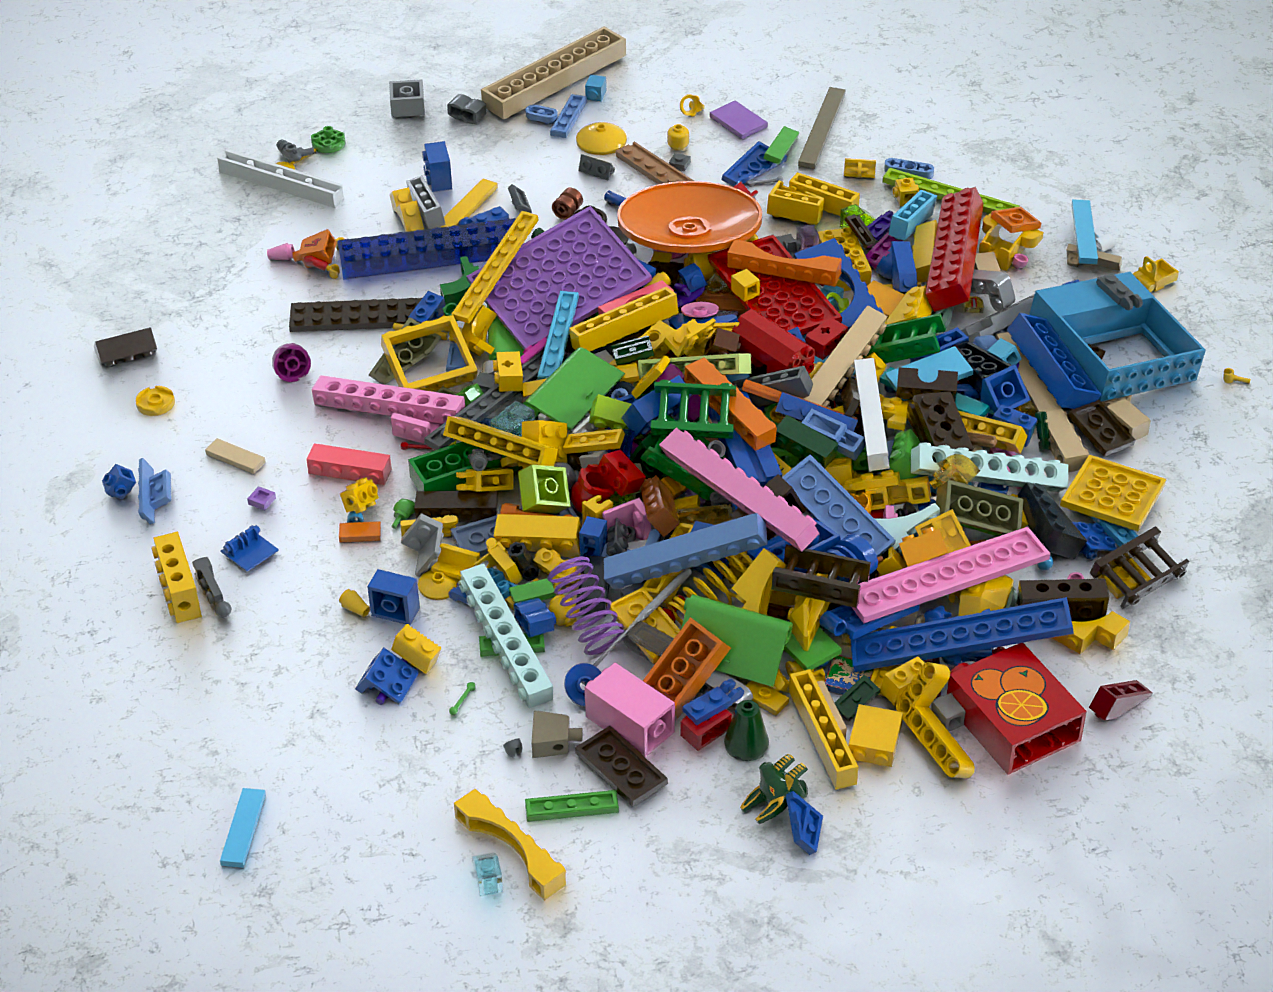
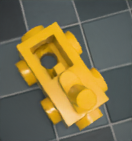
[340,477,379,514]
[533,547,581,596]

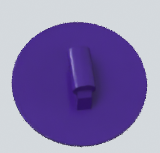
[674,283,705,307]

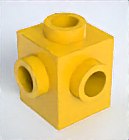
[892,178,919,206]

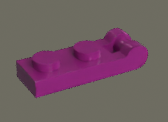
[865,233,903,270]

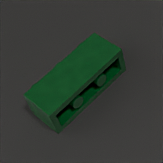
[773,415,838,469]

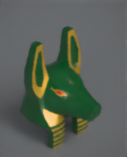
[740,754,808,824]

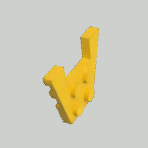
[834,394,909,431]

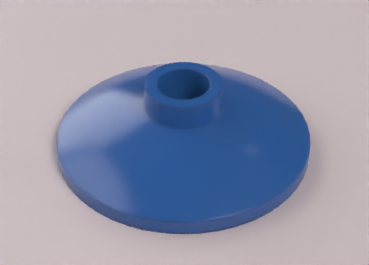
[564,663,602,707]

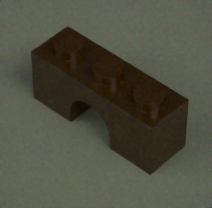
[896,367,958,401]

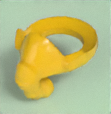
[680,94,705,117]

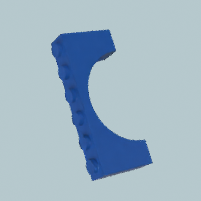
[794,238,884,331]

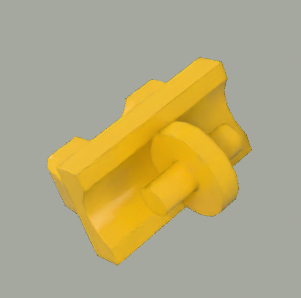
[844,158,876,178]

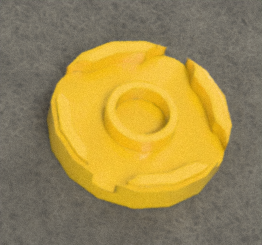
[136,386,175,416]

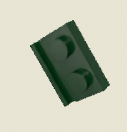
[611,335,654,365]

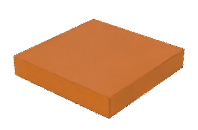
[991,207,1042,233]

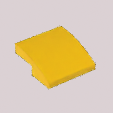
[915,509,971,553]

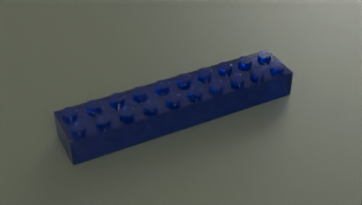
[337,218,516,280]

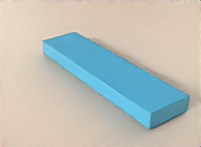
[220,788,266,868]

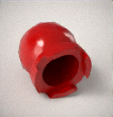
[570,464,616,514]

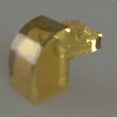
[929,454,980,489]

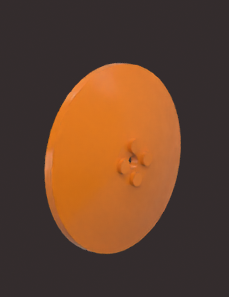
[617,181,762,253]

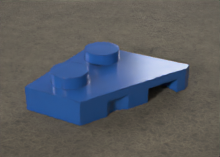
[786,791,823,855]

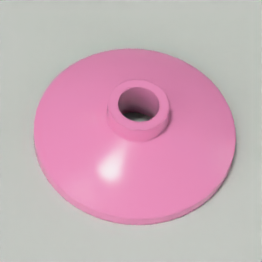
[681,302,719,319]

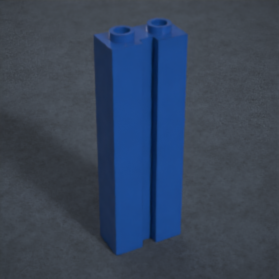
[708,392,783,487]

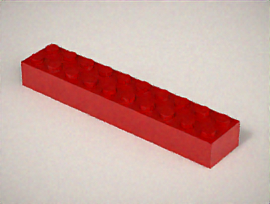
[925,186,984,312]

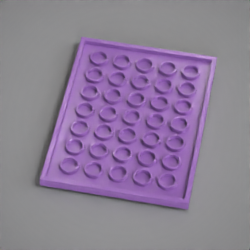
[466,206,652,350]

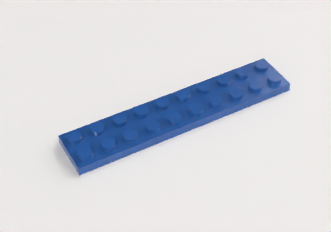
[851,597,1074,672]

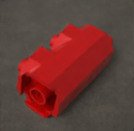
[732,309,815,374]

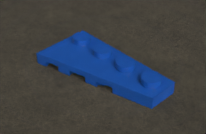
[721,141,787,187]

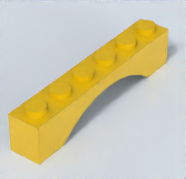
[454,789,566,901]

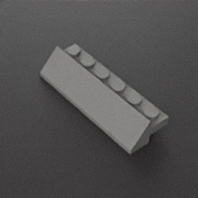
[961,287,1051,343]

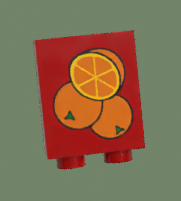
[947,643,1087,775]

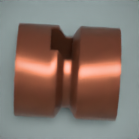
[552,187,583,220]

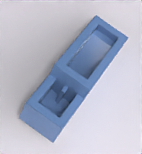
[802,409,866,461]

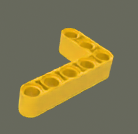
[896,662,975,779]

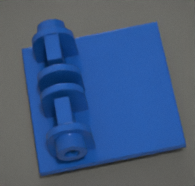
[1072,522,1119,560]
[220,525,279,572]

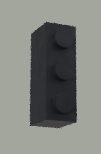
[576,556,610,617]

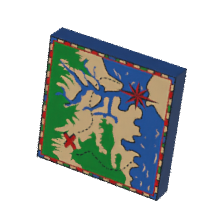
[824,655,874,695]

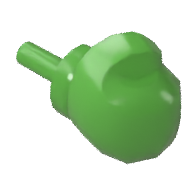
[391,499,415,529]

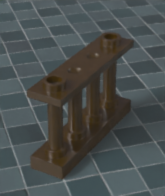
[1090,526,1190,609]
[771,544,871,608]

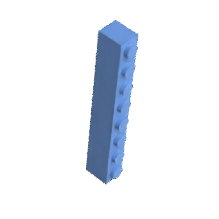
[604,513,767,589]

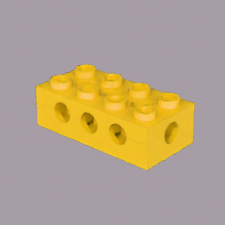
[817,227,872,291]
[151,531,202,623]

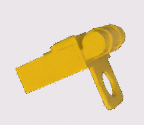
[1133,256,1179,293]
[473,538,523,584]

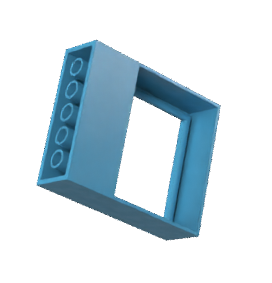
[1029,272,1206,402]

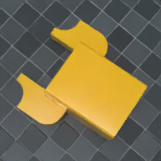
[979,214,1044,271]

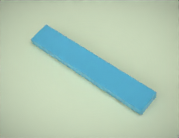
[1071,199,1098,264]
[537,291,579,380]

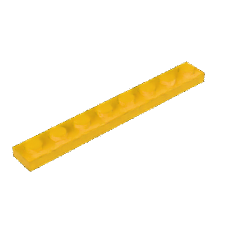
[452,211,539,323]

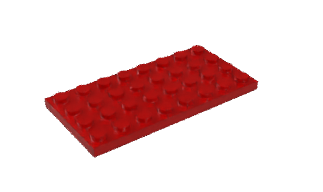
[708,234,842,335]

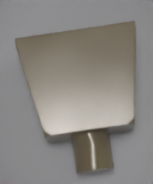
[531,711,583,758]

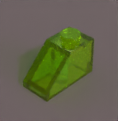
[840,204,876,228]

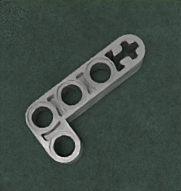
[970,269,1016,312]

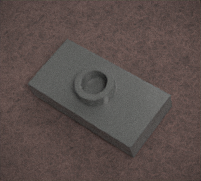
[508,184,532,213]

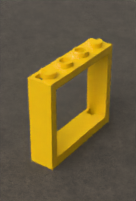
[381,315,478,392]

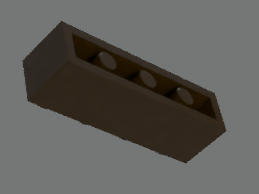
[415,491,499,522]

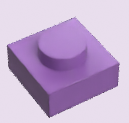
[247,486,276,511]

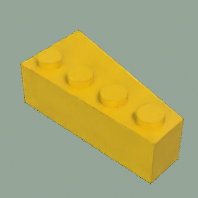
[494,514,582,558]

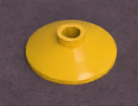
[418,570,460,600]

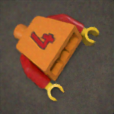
[292,229,346,279]

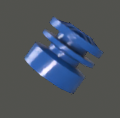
[824,534,878,583]

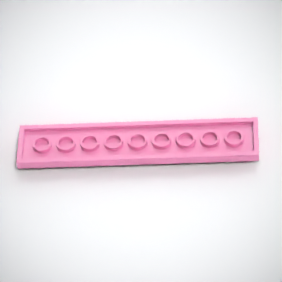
[852,527,1050,623]

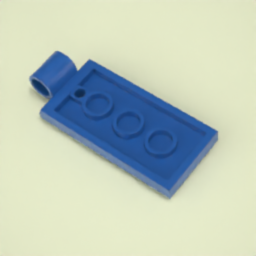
[819,604,920,640]

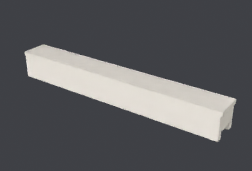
[217,149,345,208]
[854,358,890,472]

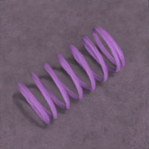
[547,556,625,655]

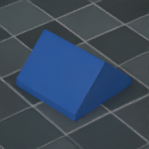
[981,364,1031,412]

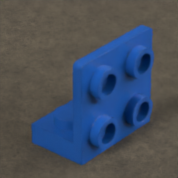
[355,647,419,704]

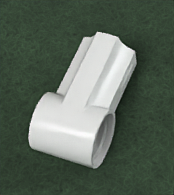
[1094,227,1115,252]

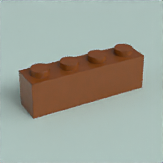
[641,475,680,537]

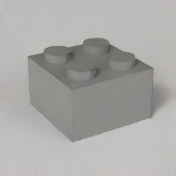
[389,79,425,117]

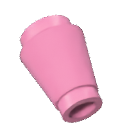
[267,243,295,261]

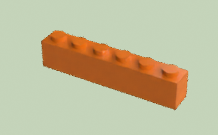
[684,357,777,451]

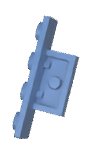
[138,458,171,524]

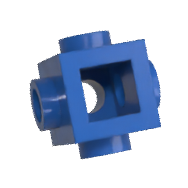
[102,464,136,500]

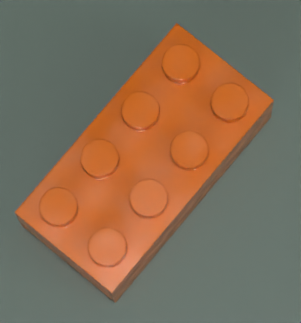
[643,617,731,719]

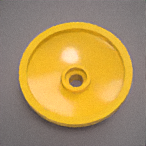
[576,122,627,155]

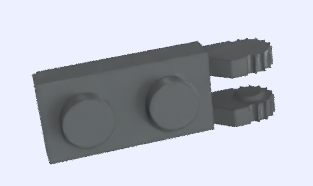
[1096,274,1143,310]

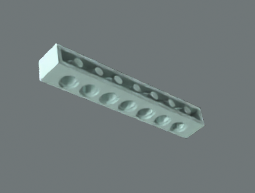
[911,443,1068,492]
[458,563,553,708]

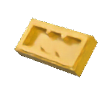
[746,681,789,716]

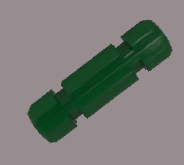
[1035,411,1051,450]

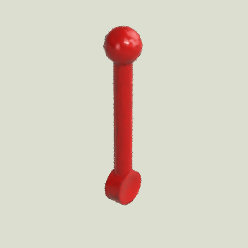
[400,442,434,450]

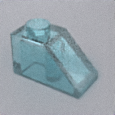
[472,852,503,896]

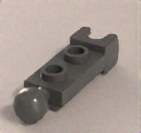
[192,557,232,618]

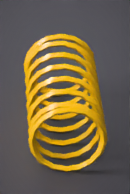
[668,552,753,625]

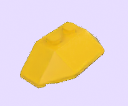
[788,573,830,651]
[958,575,1014,616]

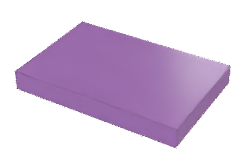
[710,100,768,139]

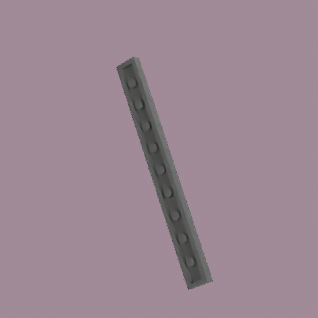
[424,348,545,450]

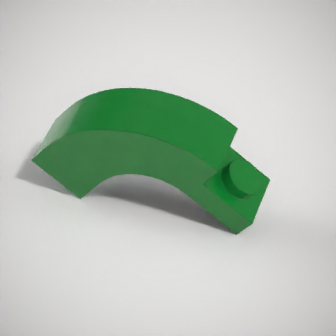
[440,256,479,306]

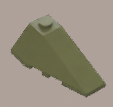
[368,317,441,385]

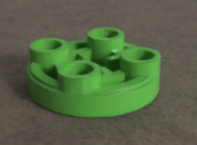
[311,126,346,153]

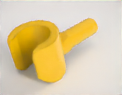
[1223,368,1251,383]

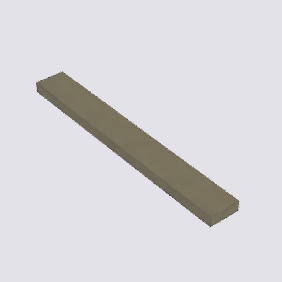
[798,87,846,169]

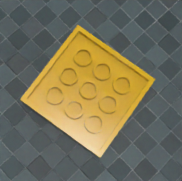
[1060,455,1166,531]

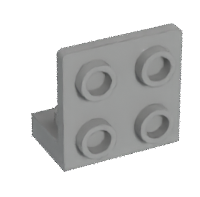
[401,514,444,576]

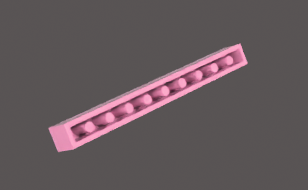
[659,428,819,552]

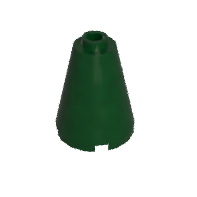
[724,700,769,761]

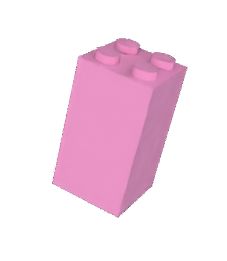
[585,663,675,757]

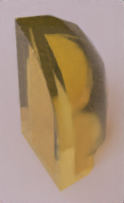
[705,273,728,291]

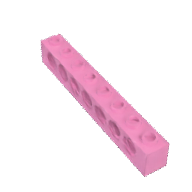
[311,375,465,424]

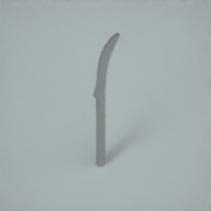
[593,568,692,667]

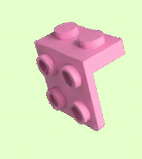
[391,413,442,444]

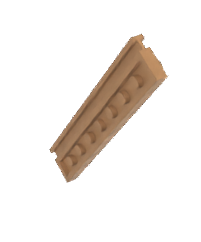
[616,141,694,184]

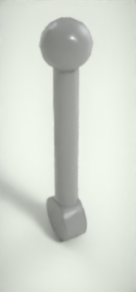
[747,176,783,187]

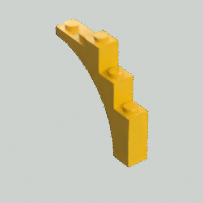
[731,548,789,693]

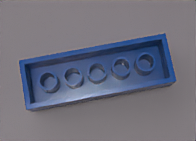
[1007,313,1102,409]

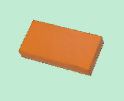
[339,521,381,543]

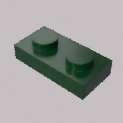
[834,674,880,722]

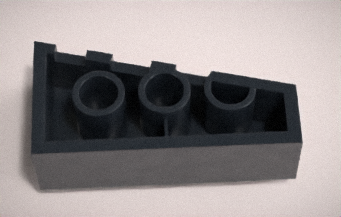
[952,340,1012,394]
[1017,482,1087,559]

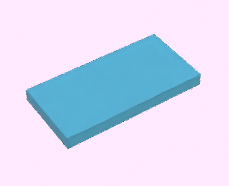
[885,346,973,401]

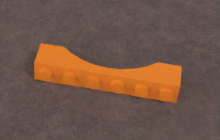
[728,239,842,287]

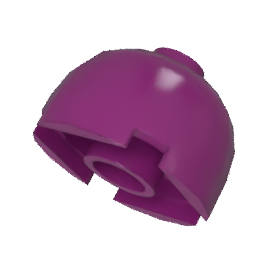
[272,343,311,382]

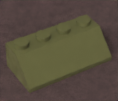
[936,480,1023,534]

